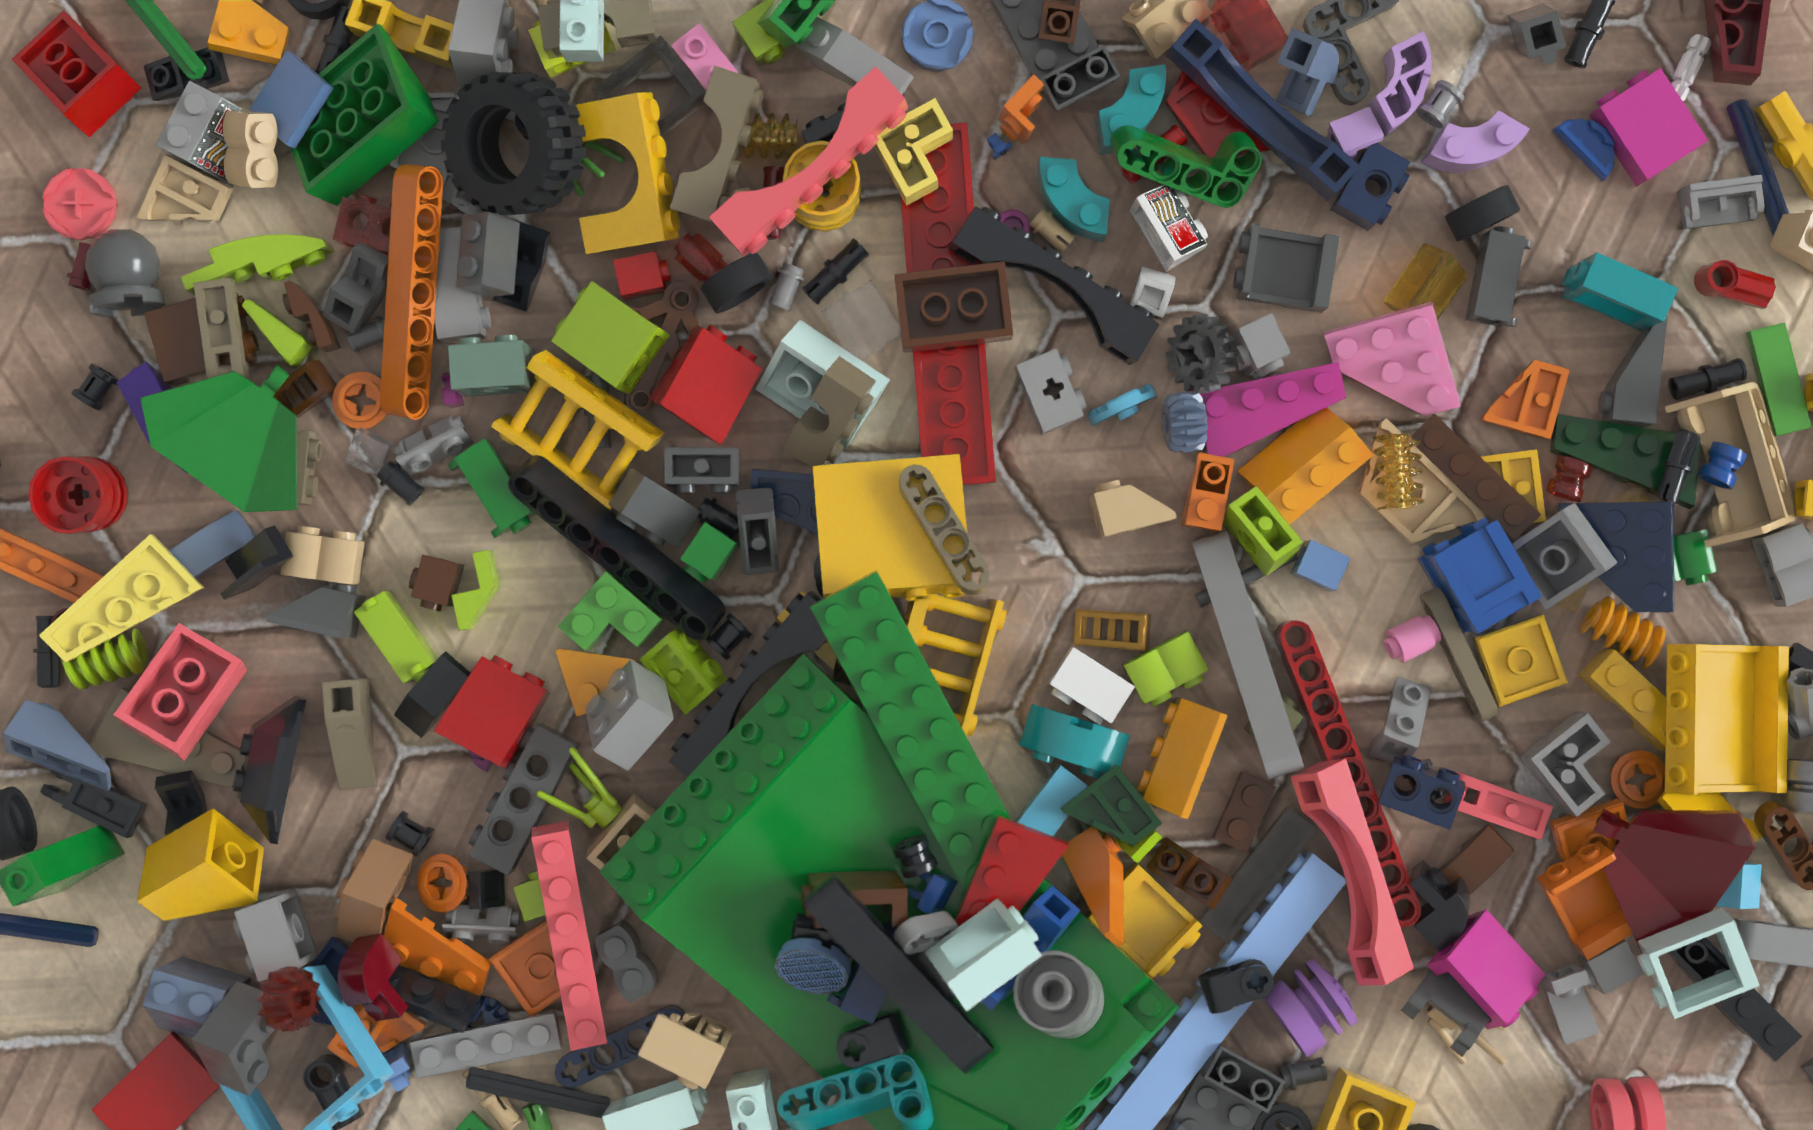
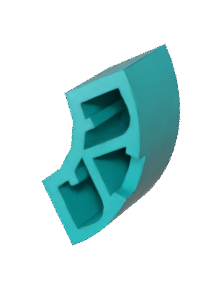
[1095,64,1166,155]
[1037,157,1110,242]
[1019,704,1130,779]

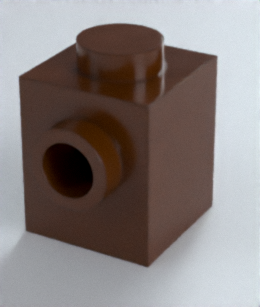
[409,554,465,611]

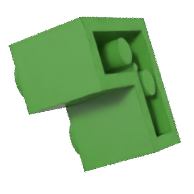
[558,571,666,651]

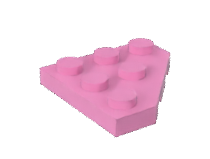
[1324,301,1461,416]

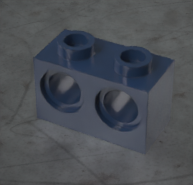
[1378,755,1465,830]

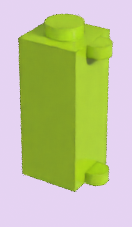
[354,591,438,683]

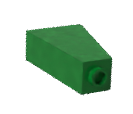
[0,825,125,907]

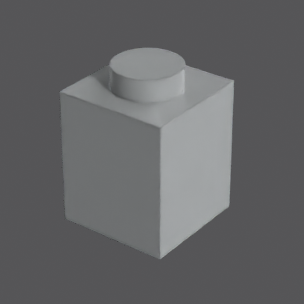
[1577,940,1643,994]

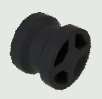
[892,834,937,878]

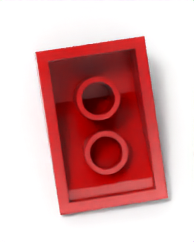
[12,10,141,138]

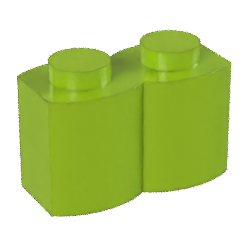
[1122,630,1209,706]

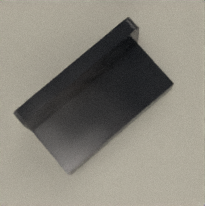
[220,525,293,600]

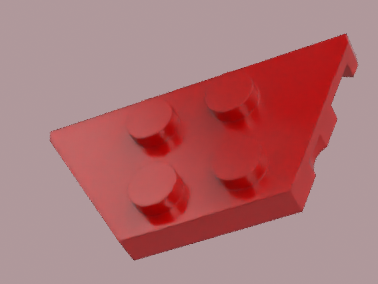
[1165,71,1271,158]

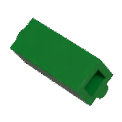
[448,438,536,538]

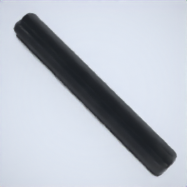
[466,1067,610,1118]

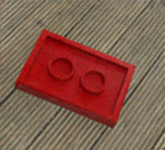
[92,1032,220,1130]

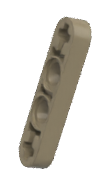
[899,465,990,595]
[1420,587,1499,723]

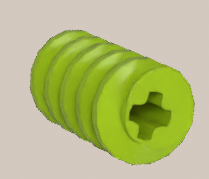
[62,628,148,690]

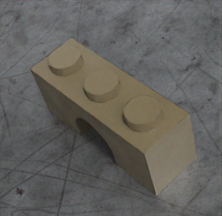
[537,0,657,59]
[783,356,876,468]

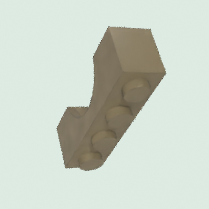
[670,66,764,224]

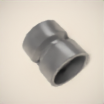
[1780,759,1813,813]

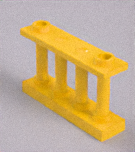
[491,350,665,510]
[904,594,1007,737]

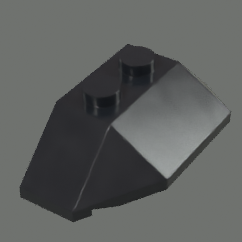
[232,696,306,844]

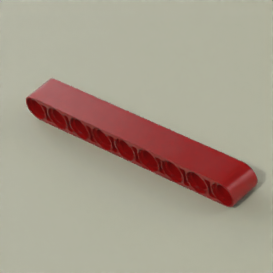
[1274,620,1421,927]

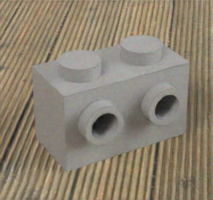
[1230,313,1291,378]

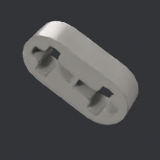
[894,911,959,954]

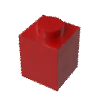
[613,251,671,301]

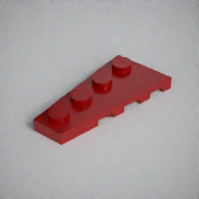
[955,815,1069,926]

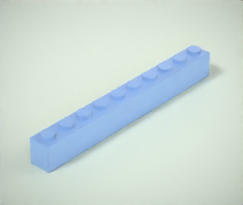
[1083,850,1346,1130]

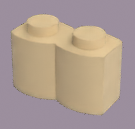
[223,110,278,188]
[280,525,365,585]

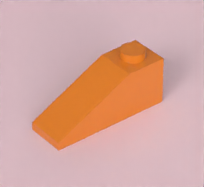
[1062,826,1124,947]

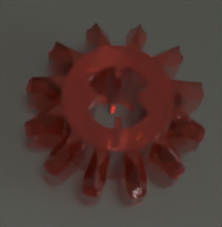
[256,966,323,1032]

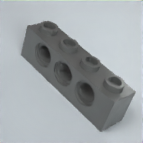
[469,723,581,876]

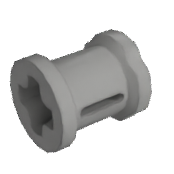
[1416,80,1464,129]

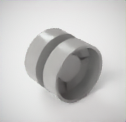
[1013,951,1104,1039]

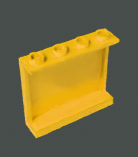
[813,454,972,601]
[1665,644,1789,795]

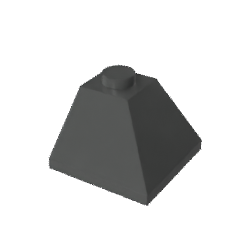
[266,582,366,638]

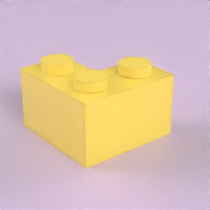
[874,98,953,206]

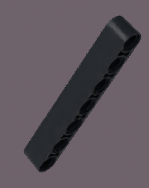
[508,455,726,641]
[803,875,995,1074]

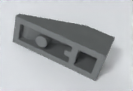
[1598,316,1668,427]

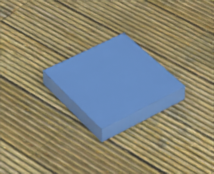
[249,50,333,149]

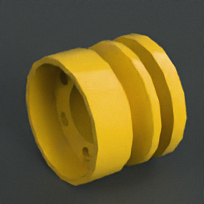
[783,141,861,232]

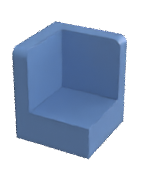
[1290,540,1350,591]

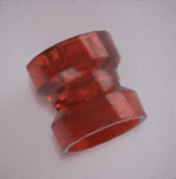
[1546,456,1593,502]

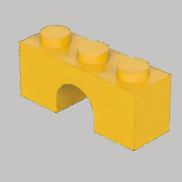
[345,0,454,71]
[1577,649,1666,751]

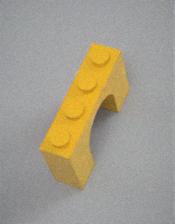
[576,92,680,254]

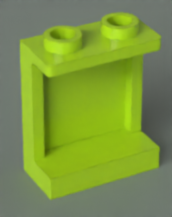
[551,281,670,395]

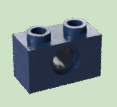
[1330,143,1410,231]

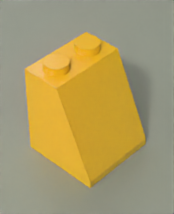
[137,808,264,921]

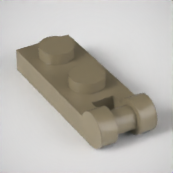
[193,278,249,379]

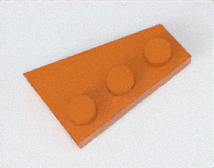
[384,898,492,996]

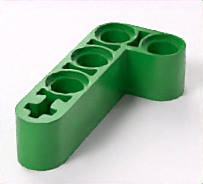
[1110,125,1262,208]

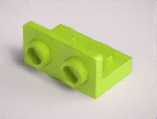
[639,628,728,715]

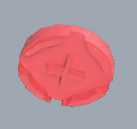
[42,168,118,241]

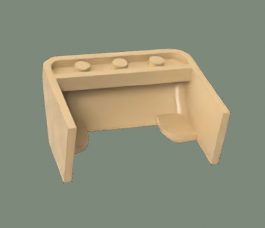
[1665,382,1796,548]

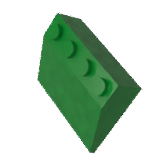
[289,23,439,206]

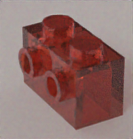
[1211,0,1288,71]

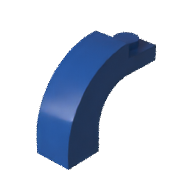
[981,886,1080,1010]

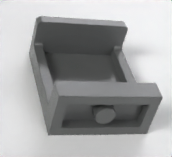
[1233,223,1340,313]

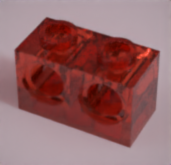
[333,194,392,256]

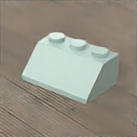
[756,320,890,449]

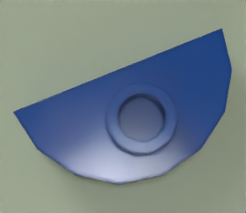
[1552,119,1615,181]

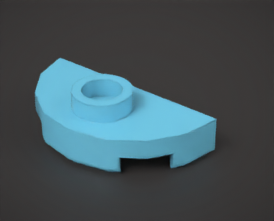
[1087,384,1157,426]

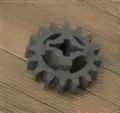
[1166,314,1238,394]

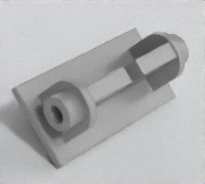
[394,415,474,476]
[442,905,521,945]

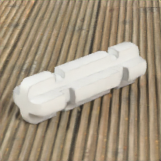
[1671,34,1711,101]

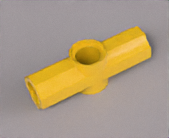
[1755,91,1813,201]

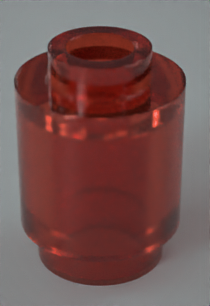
[674,232,728,282]

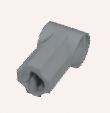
[1787,667,1813,740]

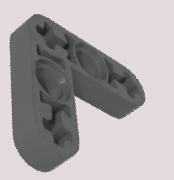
[1303,0,1399,106]

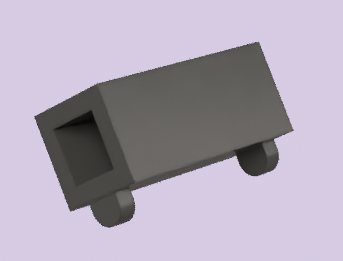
[1507,4,1566,64]
[1465,226,1532,327]

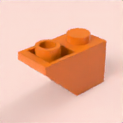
[1180,452,1235,533]

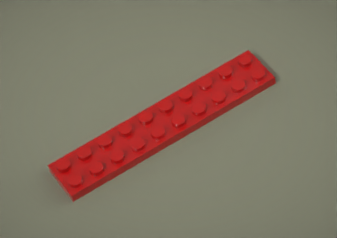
[900,122,996,485]

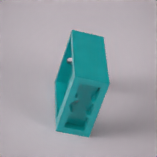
[1562,252,1678,331]

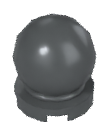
[85,229,165,317]

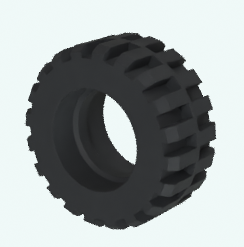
[441,72,587,216]

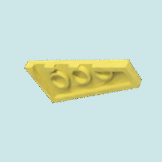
[39,534,204,662]

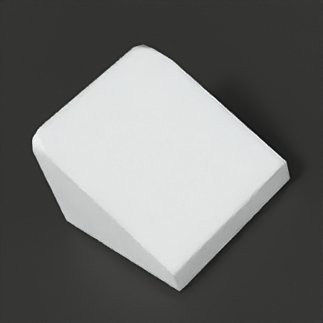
[1130,267,1176,318]

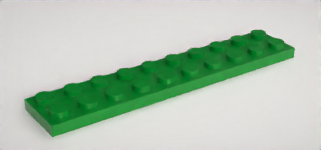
[810,570,1048,915]

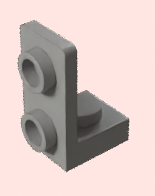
[1368,677,1431,764]
[1541,963,1599,1044]

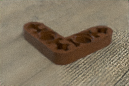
[1754,801,1813,890]

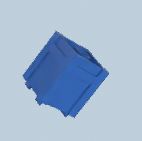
[1417,517,1542,634]

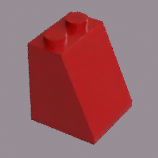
[649,325,762,445]
[434,655,550,769]

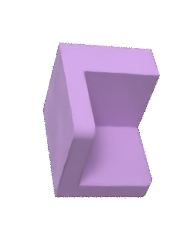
[1327,106,1384,161]

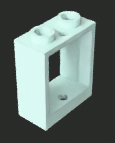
[925,898,1042,1011]
[1637,908,1760,1019]
[726,1067,780,1130]
[602,1079,708,1130]

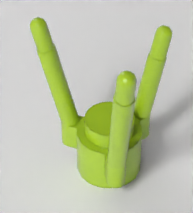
[536,747,622,829]

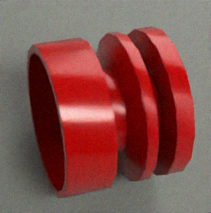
[28,456,128,534]

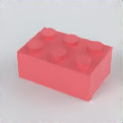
[114,623,248,761]

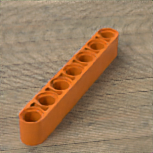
[380,164,443,420]

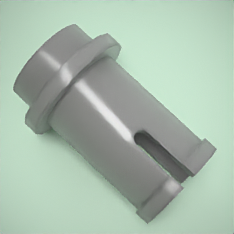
[768,263,805,311]

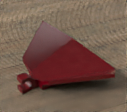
[1594,809,1756,954]

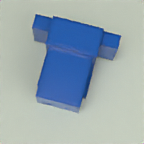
[987,132,1012,160]

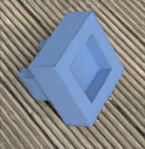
[382,1041,411,1092]

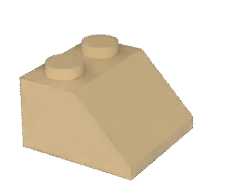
[1088,480,1177,539]

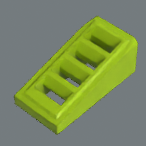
[242,299,314,367]

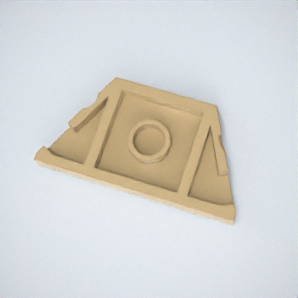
[1357,418,1487,544]

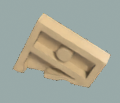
[137,155,234,221]

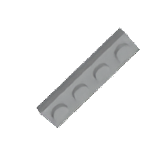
[410,1011,563,1078]

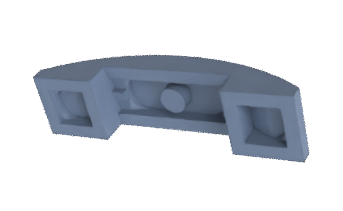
[169,510,255,579]

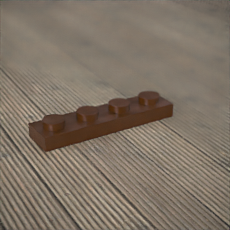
[1408,413,1541,541]

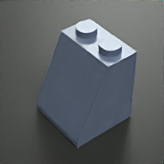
[143,957,251,1038]

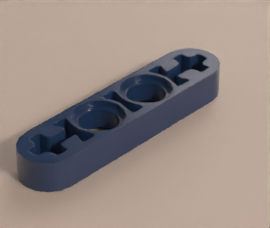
[555,1005,686,1088]

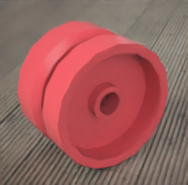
[1590,1076,1666,1130]

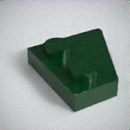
[1060,765,1162,846]

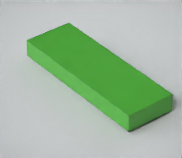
[1746,323,1812,436]

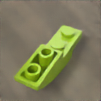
[180,234,335,295]

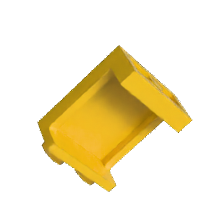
[1086,862,1202,979]

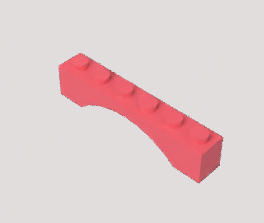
[709,66,908,257]
[1290,758,1414,986]
[531,821,607,1051]

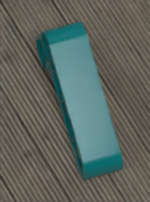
[777,1054,934,1130]

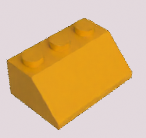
[1236,408,1374,525]
[1136,697,1228,819]

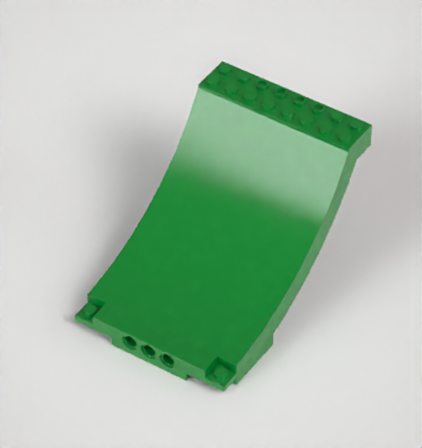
[599,654,1180,1130]

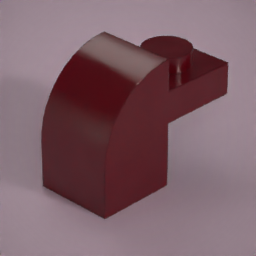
[338,933,408,1021]

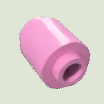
[1383,615,1441,663]

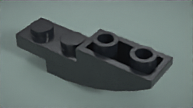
[1668,937,1803,1062]

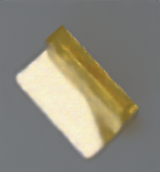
[1383,243,1468,321]

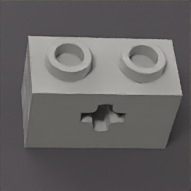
[1014,349,1087,435]

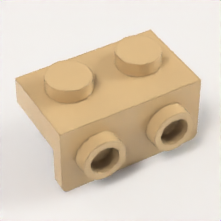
[1121,0,1212,59]

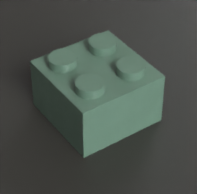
[448,335,536,397]

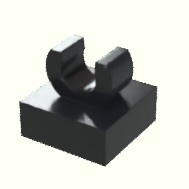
[463,868,505,909]

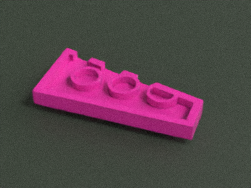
[1200,362,1346,457]

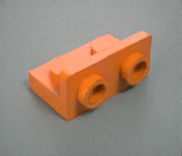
[998,74,1044,144]

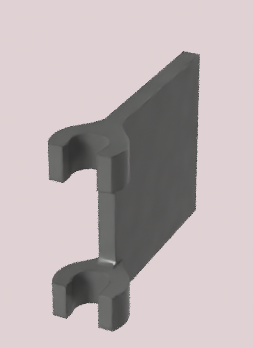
[1401,970,1490,1057]

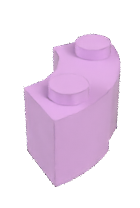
[1367,31,1432,138]
[1421,110,1530,173]

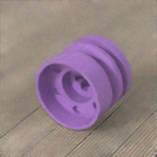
[1264,958,1358,1058]

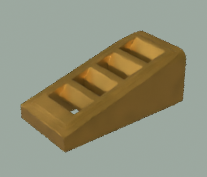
[1073,609,1151,651]

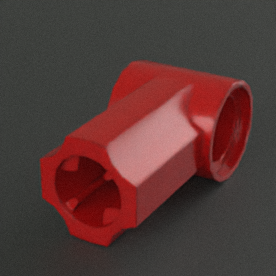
[1694,260,1776,309]

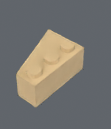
[638,1012,734,1089]

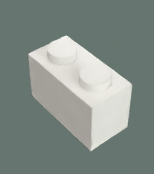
[1048,647,1135,725]

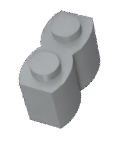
[1752,523,1813,607]

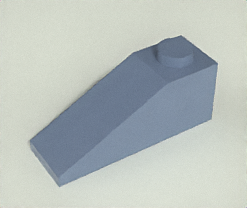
[3,699,112,791]

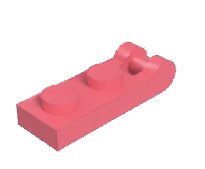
[1443,771,1553,840]

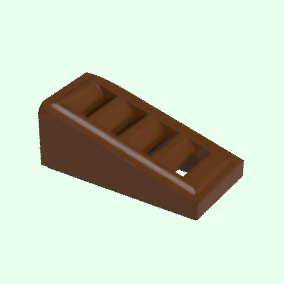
[273,360,337,418]

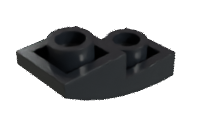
[143,47,230,101]

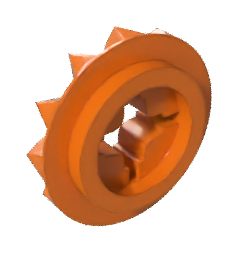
[332,371,386,429]
[1609,750,1665,809]
[417,853,469,912]

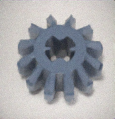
[1162,392,1208,453]

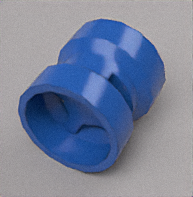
[1697,441,1748,490]

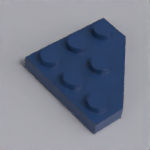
[1558,501,1675,612]

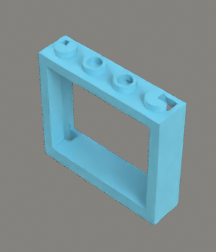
[219,965,394,1130]

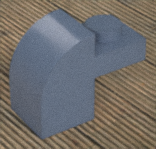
[1276,28,1339,116]

